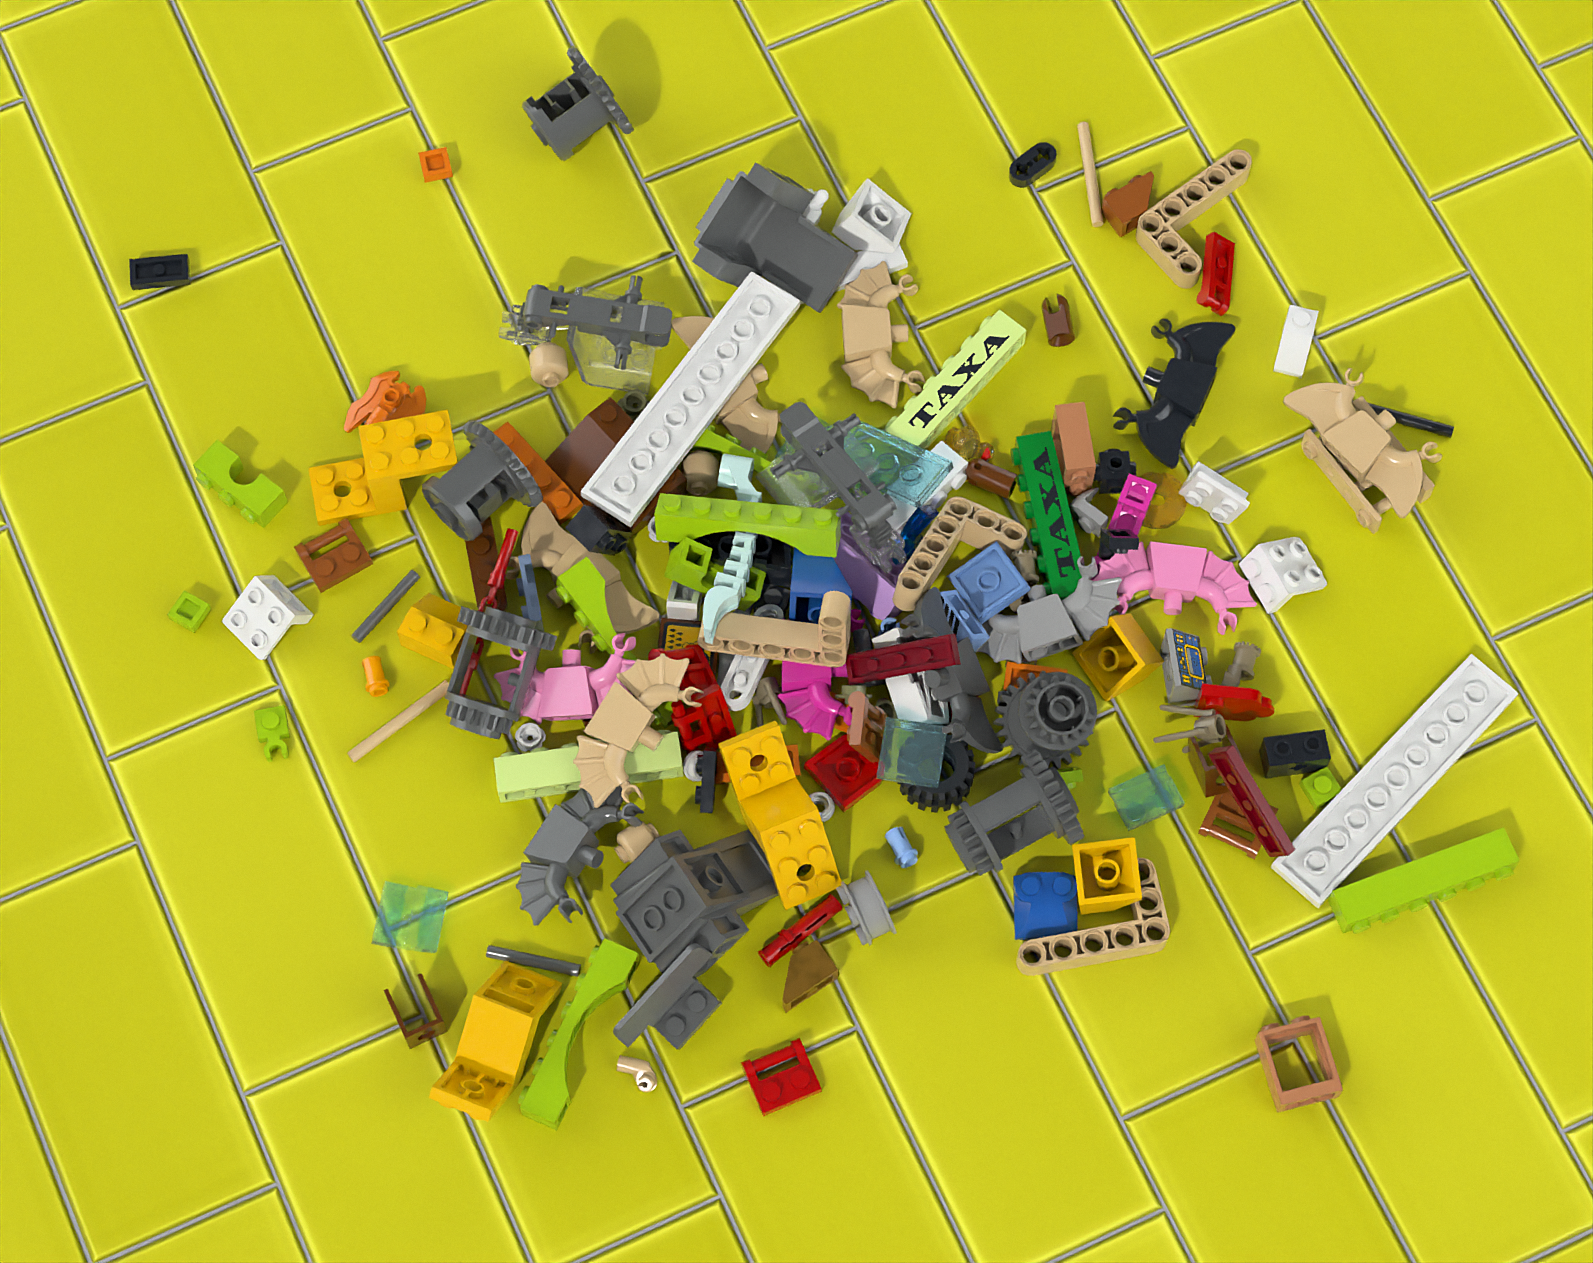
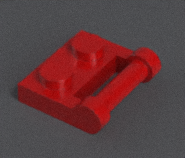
[648,644,718,695]
[740,1038,822,1116]

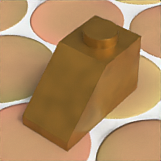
[782,939,838,1013]

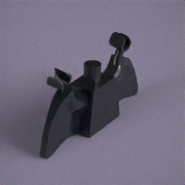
[1113,319,1236,469]

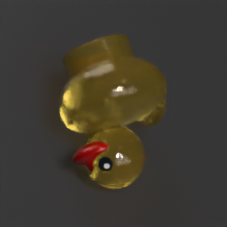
[945,425,995,462]

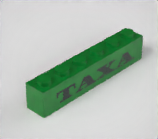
[1011,431,1082,600]

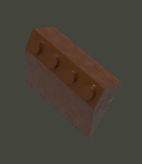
[545,397,688,540]

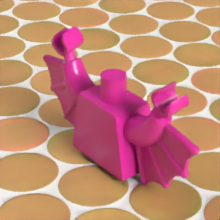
[777,609,865,740]

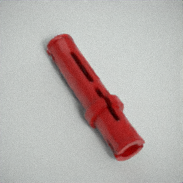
[758,894,843,968]

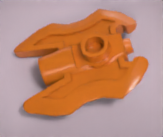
[344,371,427,433]

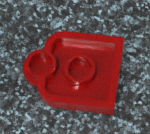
[1193,684,1275,721]
[804,734,886,813]

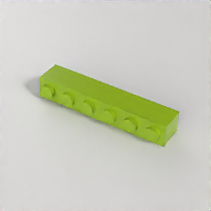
[1328,827,1520,934]

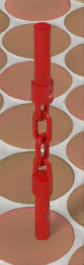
[460,528,519,695]

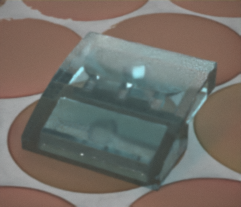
[371,881,448,953]

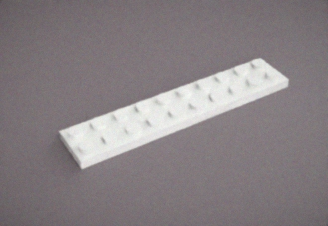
[581,271,800,527]
[1271,654,1519,908]

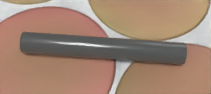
[351,570,420,643]
[486,945,581,977]

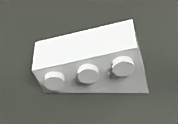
[872,627,950,734]

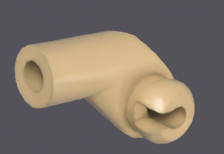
[617,1055,657,1092]

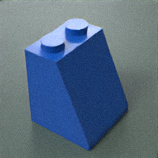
[789,547,852,624]

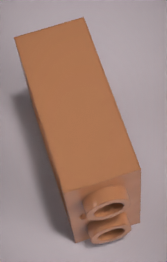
[1051,402,1096,496]
[1255,1015,1343,1113]

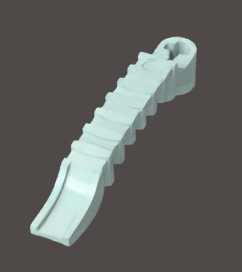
[703,454,762,644]

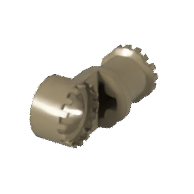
[1009,550,1039,613]
[1221,641,1261,687]

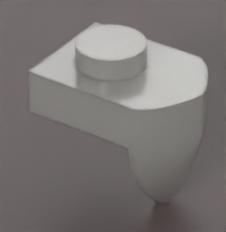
[1069,487,1108,538]

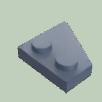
[516,554,544,631]

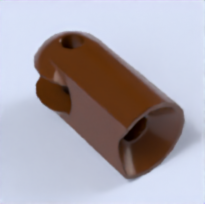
[1041,293,1075,347]
[965,458,1017,499]

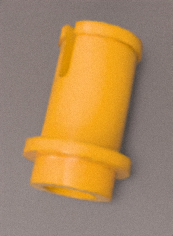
[361,656,390,697]

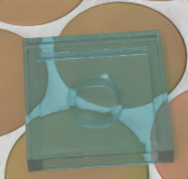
[876,717,947,788]

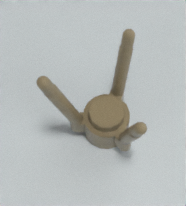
[752,677,802,728]
[1153,704,1226,753]

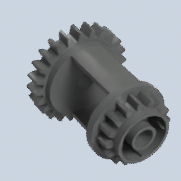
[445,606,557,739]
[993,671,1097,769]
[944,749,1085,876]

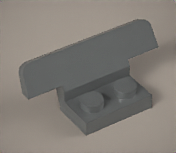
[613,943,722,1050]

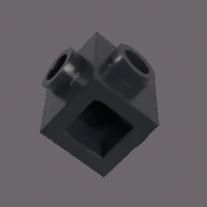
[1093,449,1136,494]

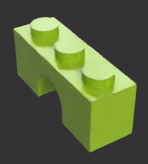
[193,440,288,528]
[664,537,766,611]

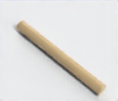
[1077,122,1103,227]
[347,680,449,763]

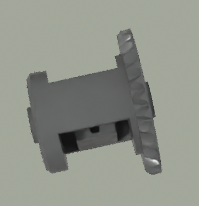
[522,45,634,161]
[422,420,543,541]

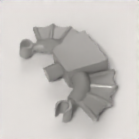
[975,556,1122,664]

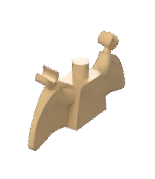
[671,316,781,453]
[1283,368,1442,519]
[506,502,659,654]

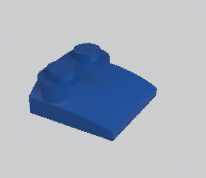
[1013,872,1078,940]

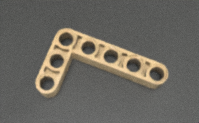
[1135,149,1252,288]
[892,497,1027,611]
[697,591,851,667]
[1016,858,1170,976]

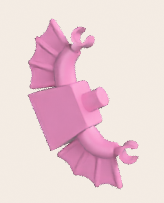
[1092,541,1257,635]
[494,633,636,724]

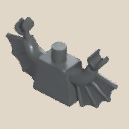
[516,782,644,926]

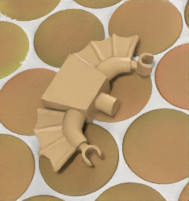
[837,261,926,408]
[573,653,704,808]

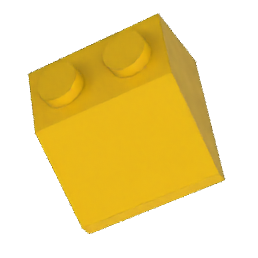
[397,593,467,669]
[1072,613,1164,701]
[1072,837,1142,915]

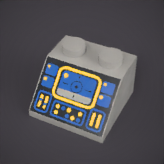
[1160,628,1212,707]

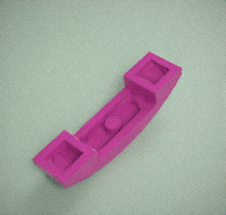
[1090,473,1157,580]

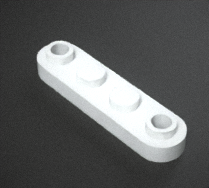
[721,604,785,711]

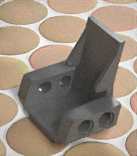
[692,162,859,313]
[610,829,779,977]

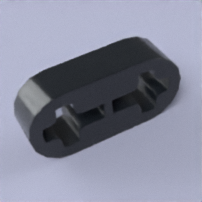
[1009,142,1057,188]

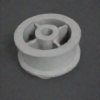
[836,870,897,946]

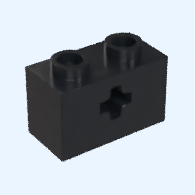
[566,505,633,555]
[1259,729,1331,779]

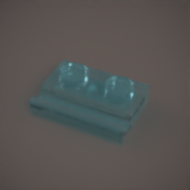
[1108,764,1185,831]

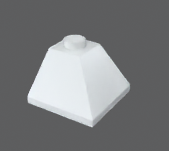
[832,179,912,253]

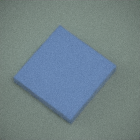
[947,541,1031,625]

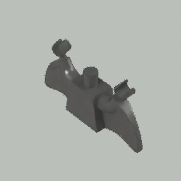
[901,587,1003,754]

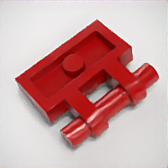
[671,684,737,754]

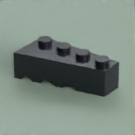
[669,531,792,588]

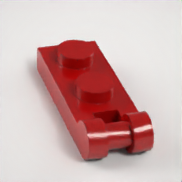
[1196,232,1235,316]

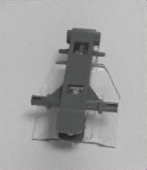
[499,275,672,395]
[756,402,906,574]

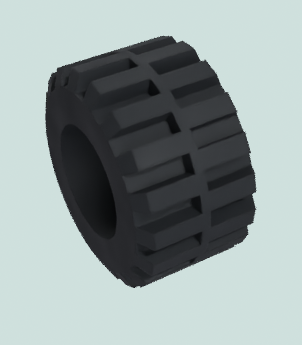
[897,727,975,813]

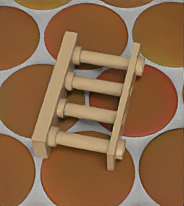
[1301,396,1435,534]

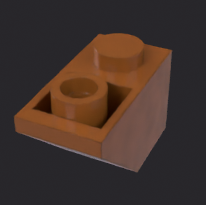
[1101,171,1154,238]

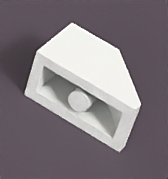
[1273,305,1319,378]

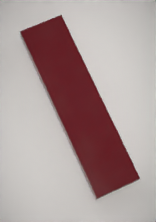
[845,634,961,685]
[1208,745,1296,857]

